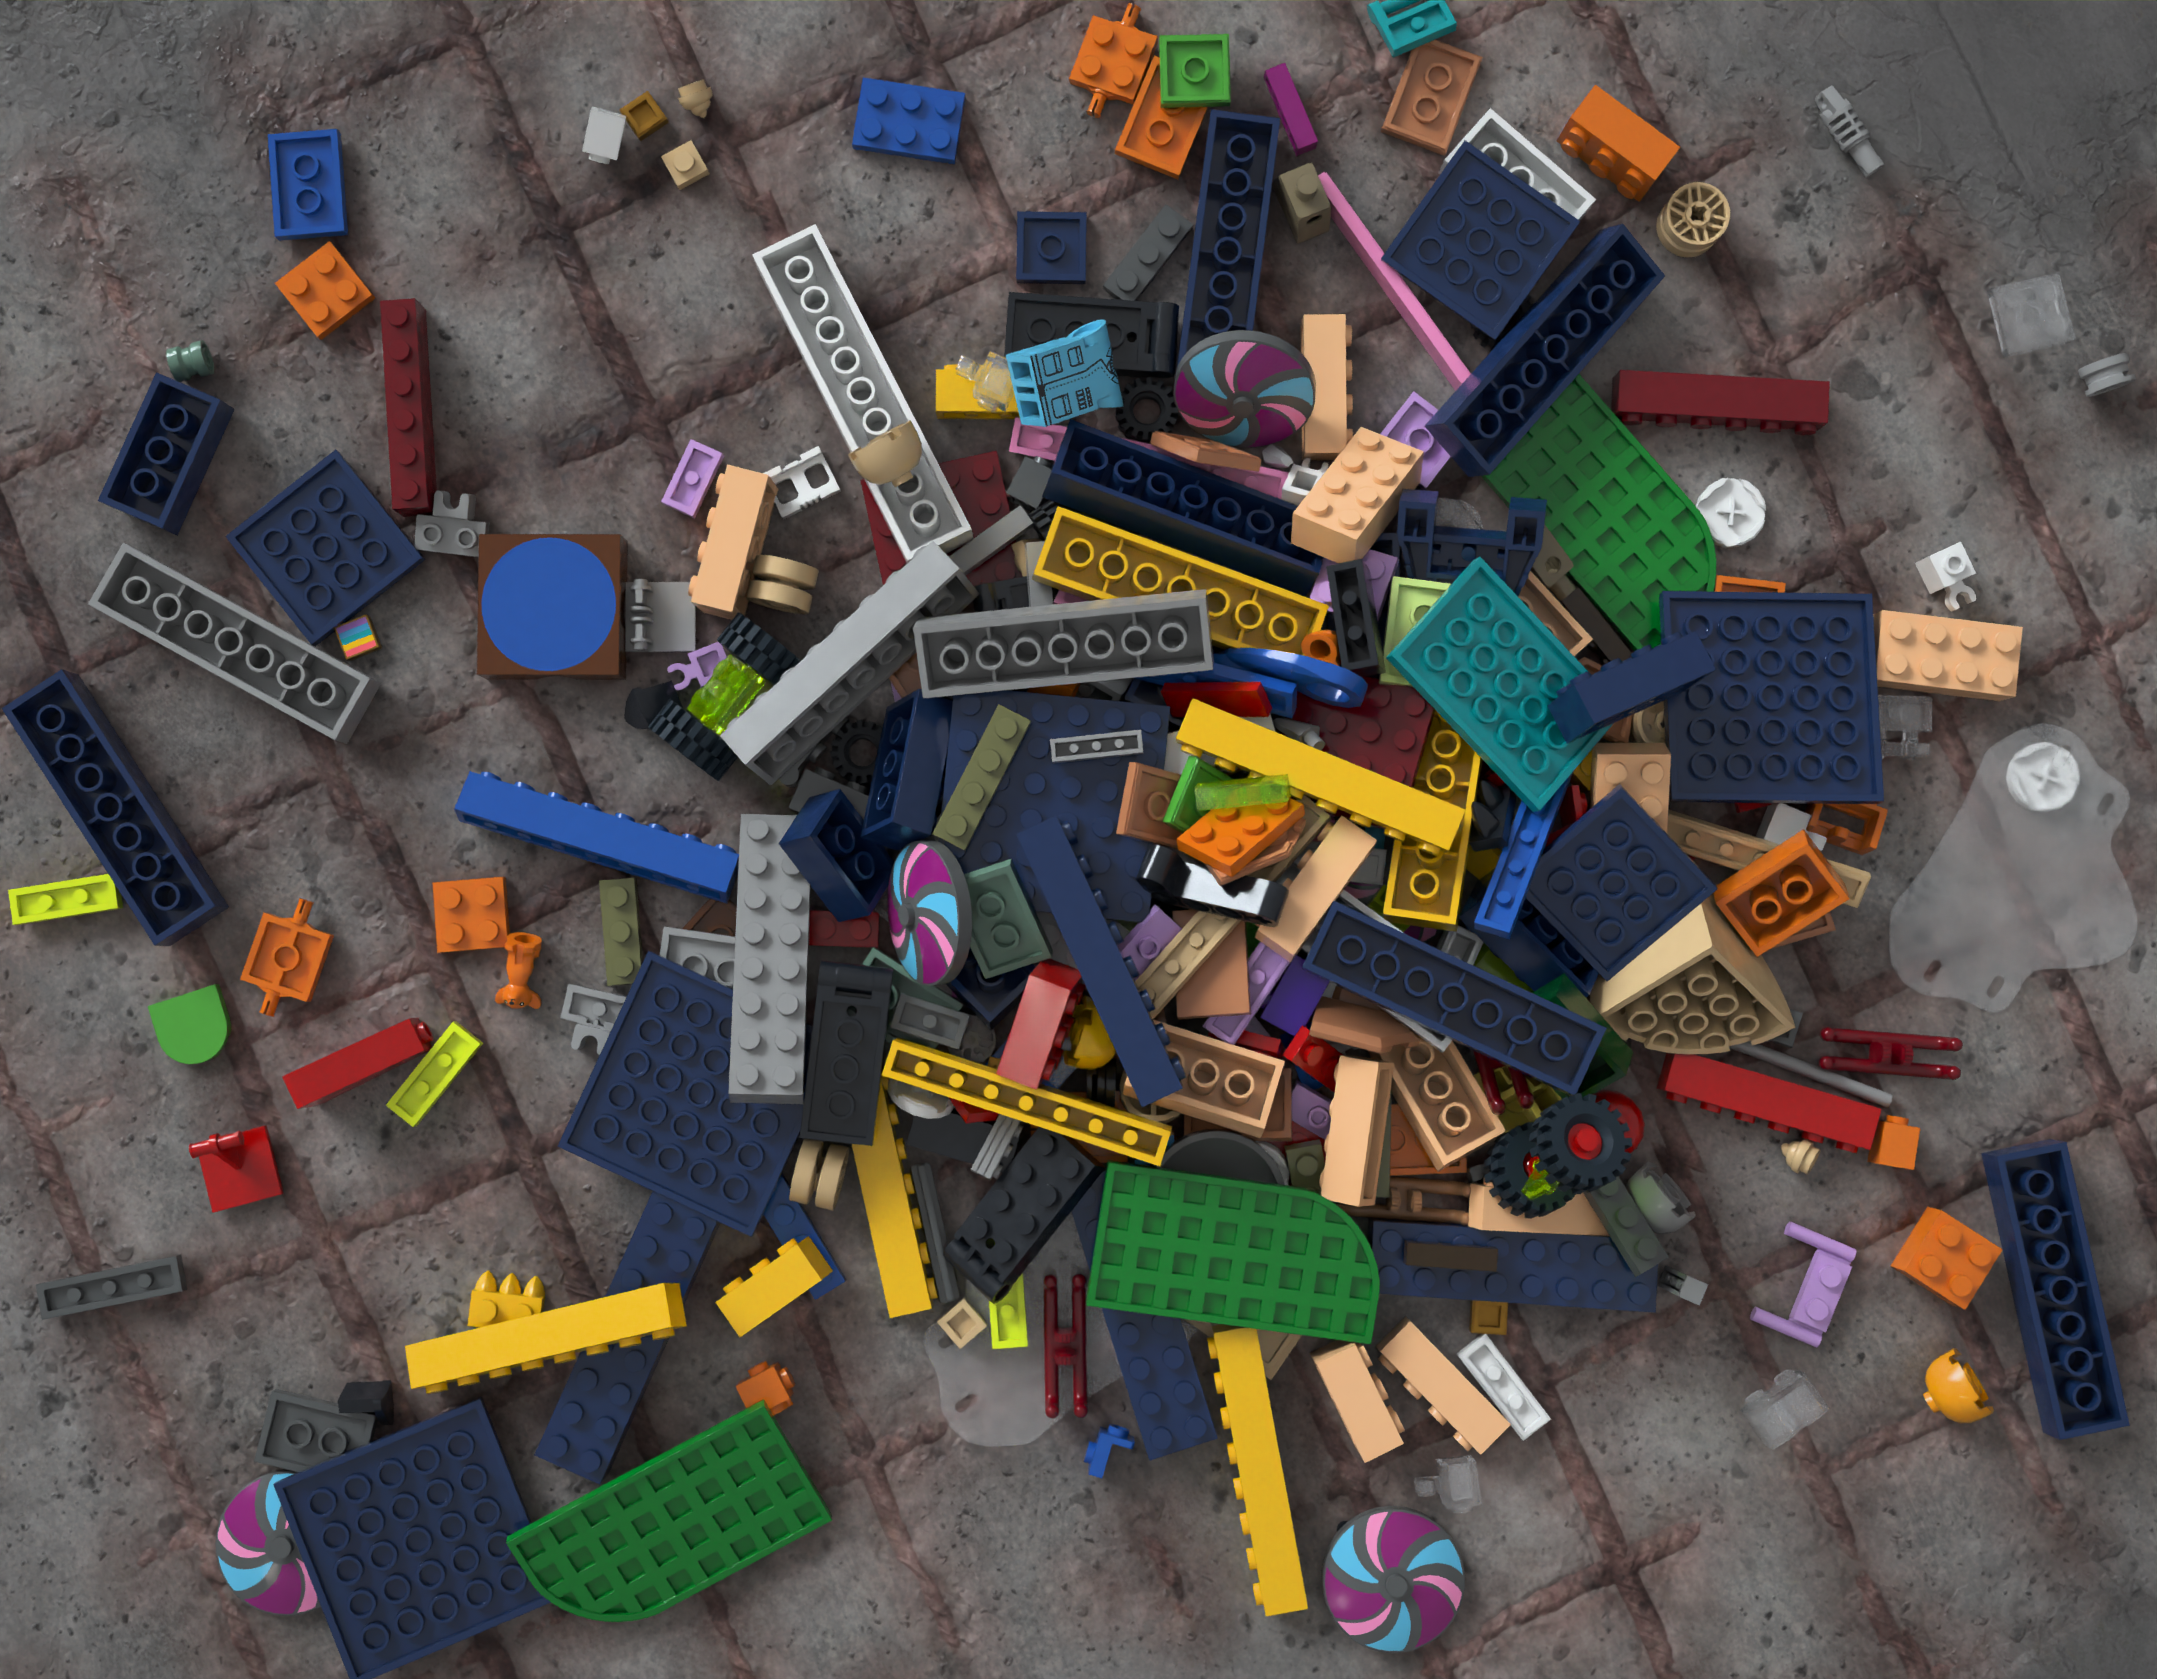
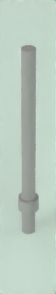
[1729,1041,1893,1108]

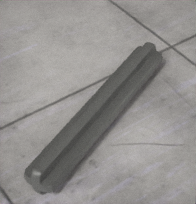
[910,1163,959,1303]

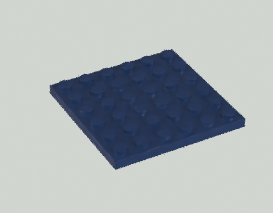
[1659,591,1884,804]
[938,690,1170,922]
[557,951,813,1237]
[273,1397,551,1679]

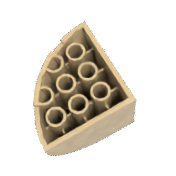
[1590,893,1795,1054]

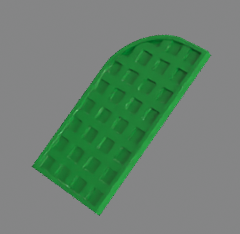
[1481,374,1716,652]
[1086,1160,1380,1344]
[506,1399,832,1622]

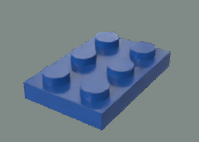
[852,77,966,164]
[268,129,348,241]

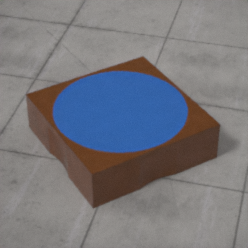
[477,534,628,680]

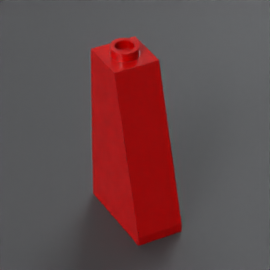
[282,1018,433,1109]

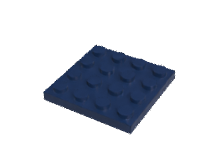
[1381,140,1581,341]
[225,449,426,647]
[1526,784,1718,981]

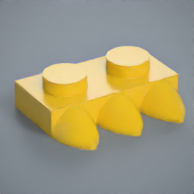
[467,1270,545,1327]

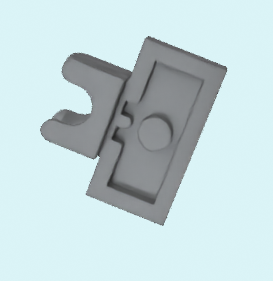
[414,490,490,557]
[560,984,627,1055]

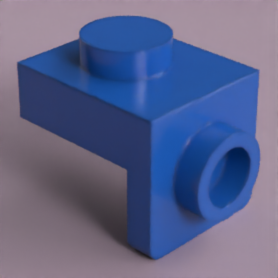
[1083,1424,1135,1478]

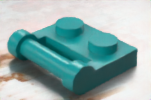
[1367,0,1457,58]

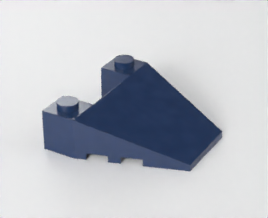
[1397,489,1547,596]

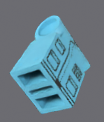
[1006,319,1124,427]

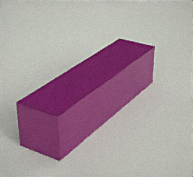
[1264,63,1318,156]

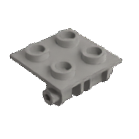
[625,579,696,652]

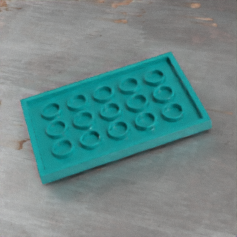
[1386,557,1614,812]

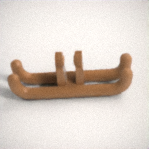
[1336,1176,1471,1226]

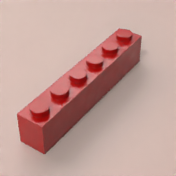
[1656,1053,1882,1154]

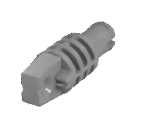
[1815,86,1885,178]

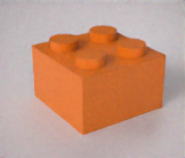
[1891,1207,2003,1310]

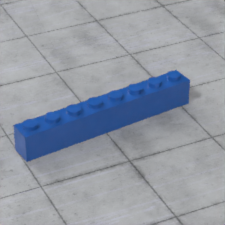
[454,771,739,904]

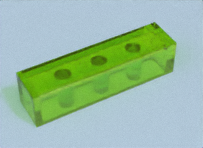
[1194,774,1291,811]

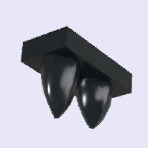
[1469,779,1517,852]

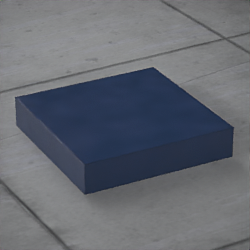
[1016,211,1087,284]

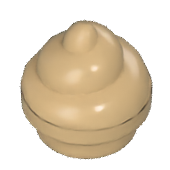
[678,79,713,118]
[1781,1139,1821,1175]

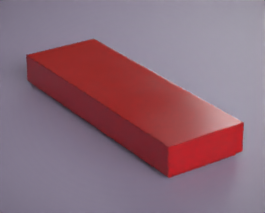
[1161,682,1272,717]

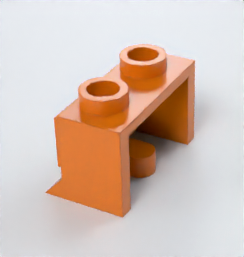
[1805,803,1888,855]

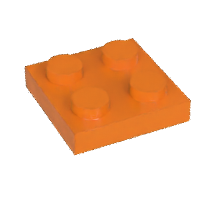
[275,241,375,340]
[432,877,510,953]

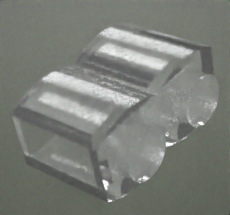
[1740,1369,1830,1450]

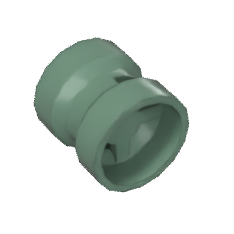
[166,340,215,382]

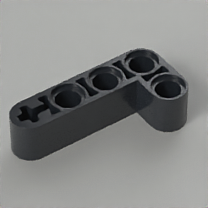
[1136,844,1289,927]

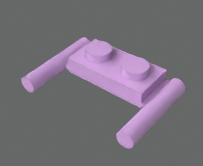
[1750,1221,1856,1348]

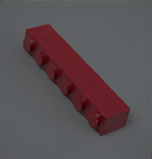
[380,298,437,517]
[1611,370,1830,435]

